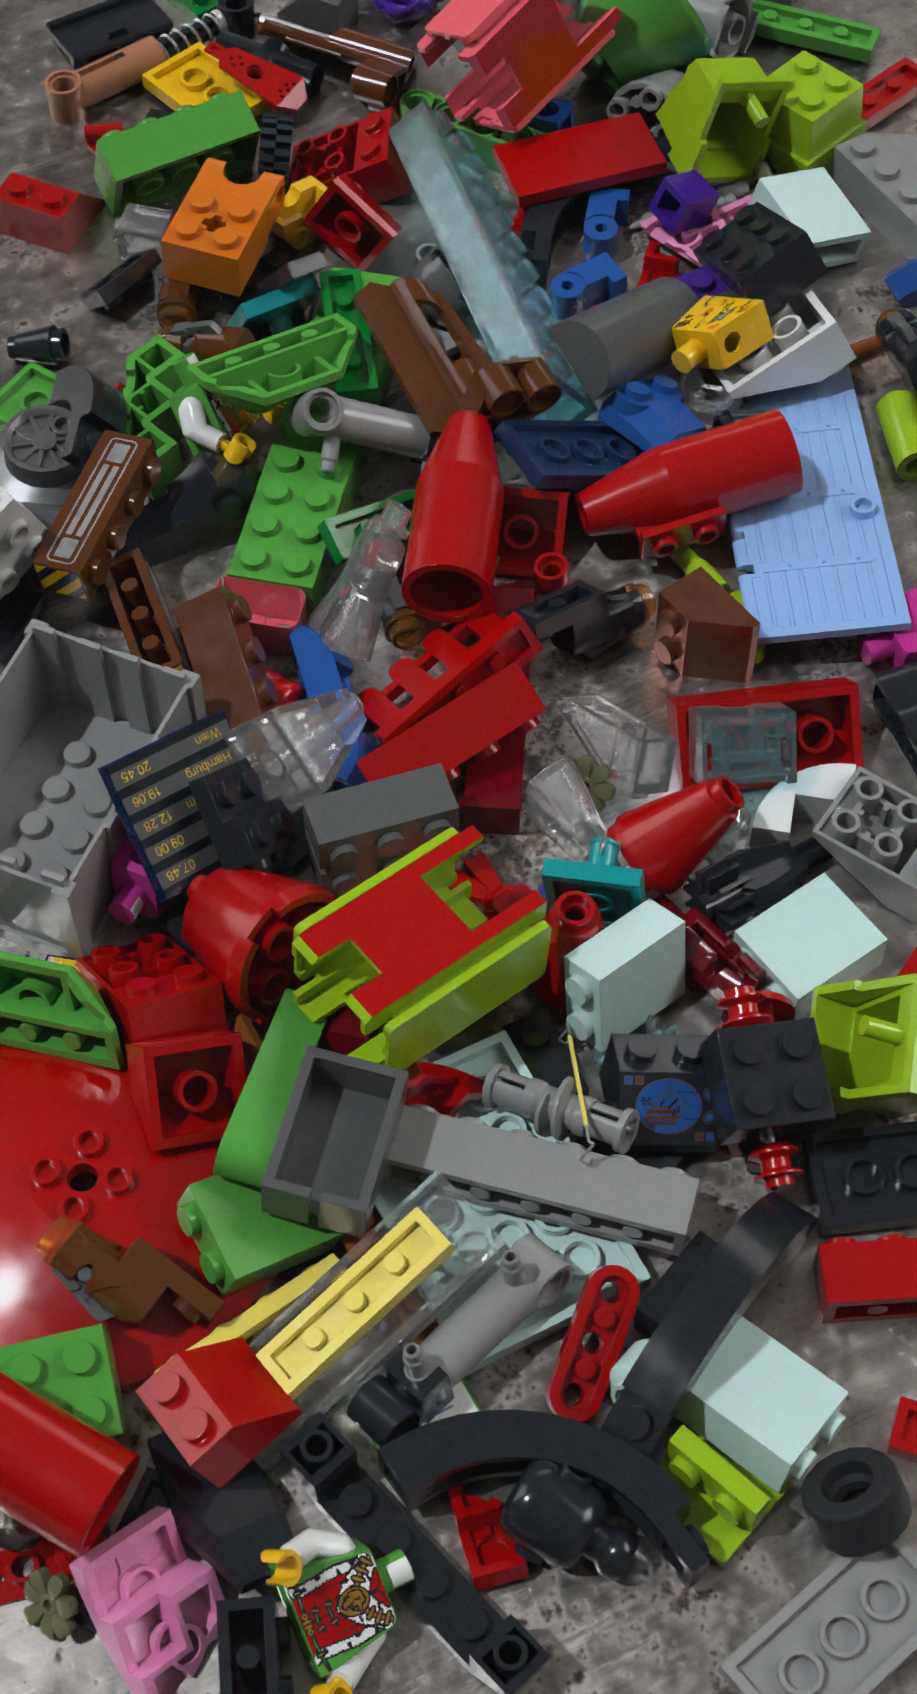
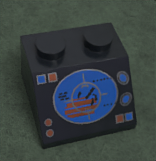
[599,1033,717,1152]

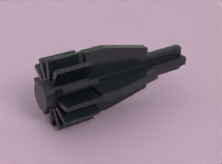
[683,836,834,936]

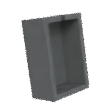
[302,763,459,896]
[261,1045,409,1239]

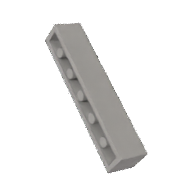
[382,1104,700,1256]

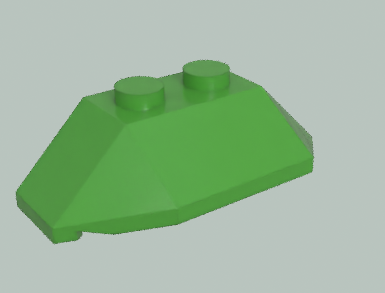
[185,313,358,414]
[0,951,125,1070]

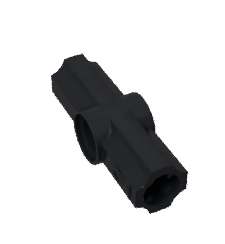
[216,30,325,97]

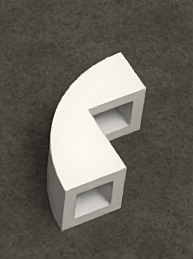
[749,763,856,847]

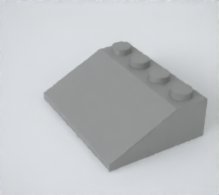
[830,132,917,260]

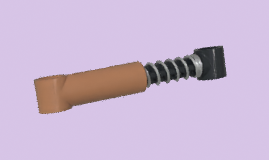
[44,0,256,124]

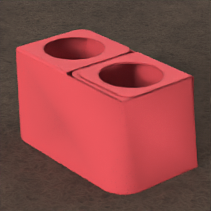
[216,576,307,656]

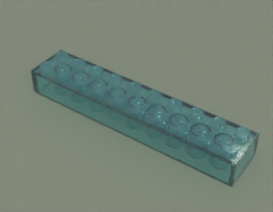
[388,101,598,421]

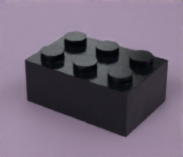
[693,202,829,317]

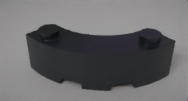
[113,451,254,567]

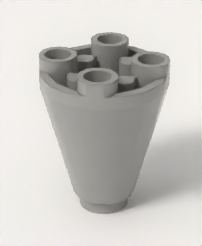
[606,69,684,137]

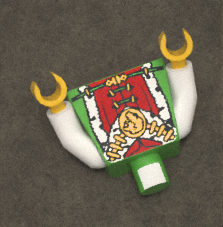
[169,352,286,464]
[261,1529,414,1694]

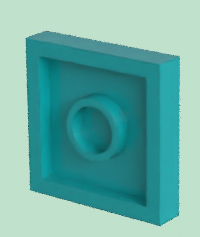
[227,276,321,336]
[542,837,646,927]

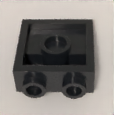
[188,758,298,871]

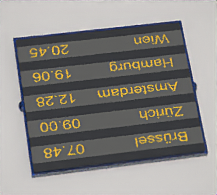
[98,709,265,903]

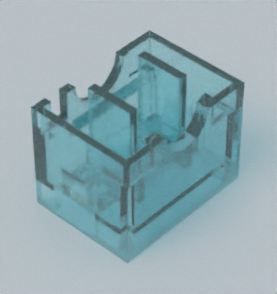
[688,702,797,784]

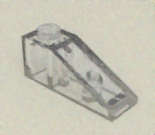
[557,693,678,799]

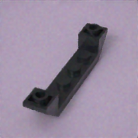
[278,1411,552,1694]

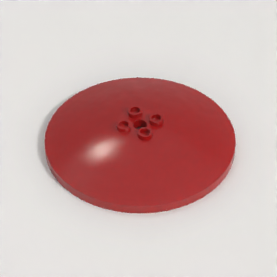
[0,1044,277,1394]

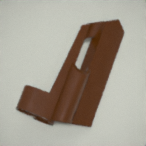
[255,12,418,117]
[353,277,562,443]

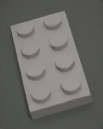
[718,1537,917,1694]

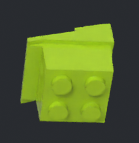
[766,50,868,175]
[656,57,792,183]
[810,973,917,1118]

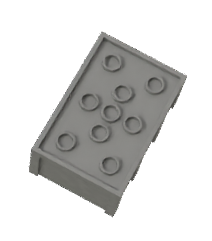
[0,618,207,960]

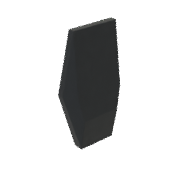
[147,1432,294,1594]

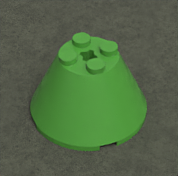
[574,0,712,95]

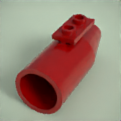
[575,409,803,560]
[401,410,504,623]
[0,1371,140,1559]

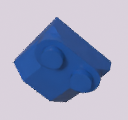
[598,375,707,451]

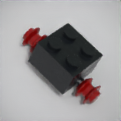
[700,985,836,1192]

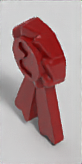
[449,852,538,927]

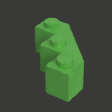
[123,335,185,501]

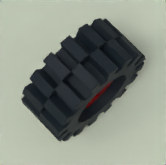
[257,113,294,188]

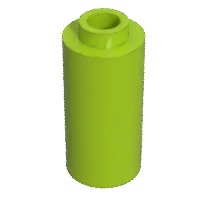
[876,390,917,481]

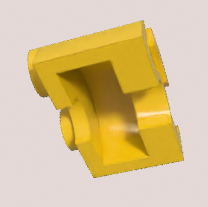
[271,175,328,250]

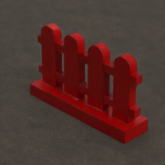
[355,601,544,744]

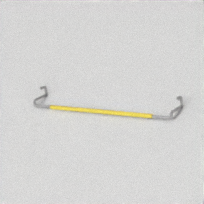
[558,1021,595,1165]

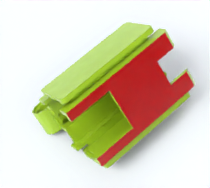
[292,825,552,1070]

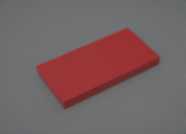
[493,112,667,208]

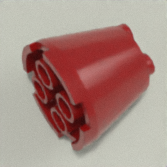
[181,867,337,1026]

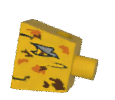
[671,295,774,373]

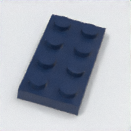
[494,419,645,490]

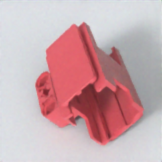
[417,0,622,133]

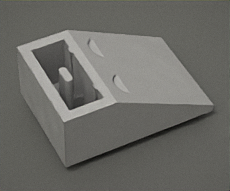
[811,766,917,924]

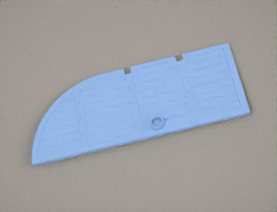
[727,364,911,645]

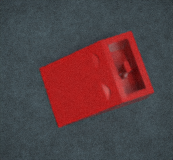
[287,107,415,204]
[75,933,228,1053]

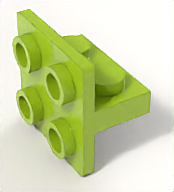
[659,1425,790,1566]

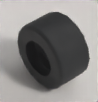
[801,1447,912,1557]

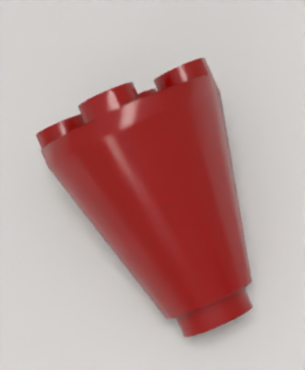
[607,775,745,895]
[529,891,607,1015]

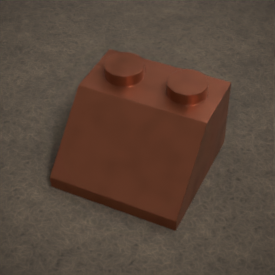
[654,567,760,683]

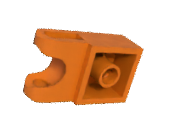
[161,158,285,296]

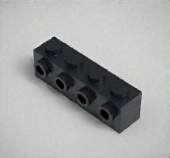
[216,1595,294,1694]

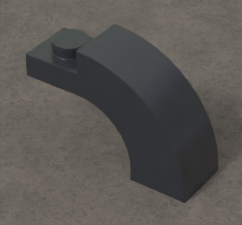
[49,365,127,471]

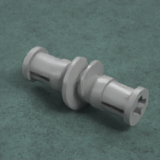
[482,1063,640,1154]

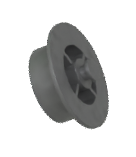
[0,405,82,506]

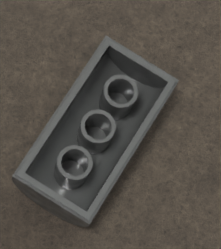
[549,277,699,401]

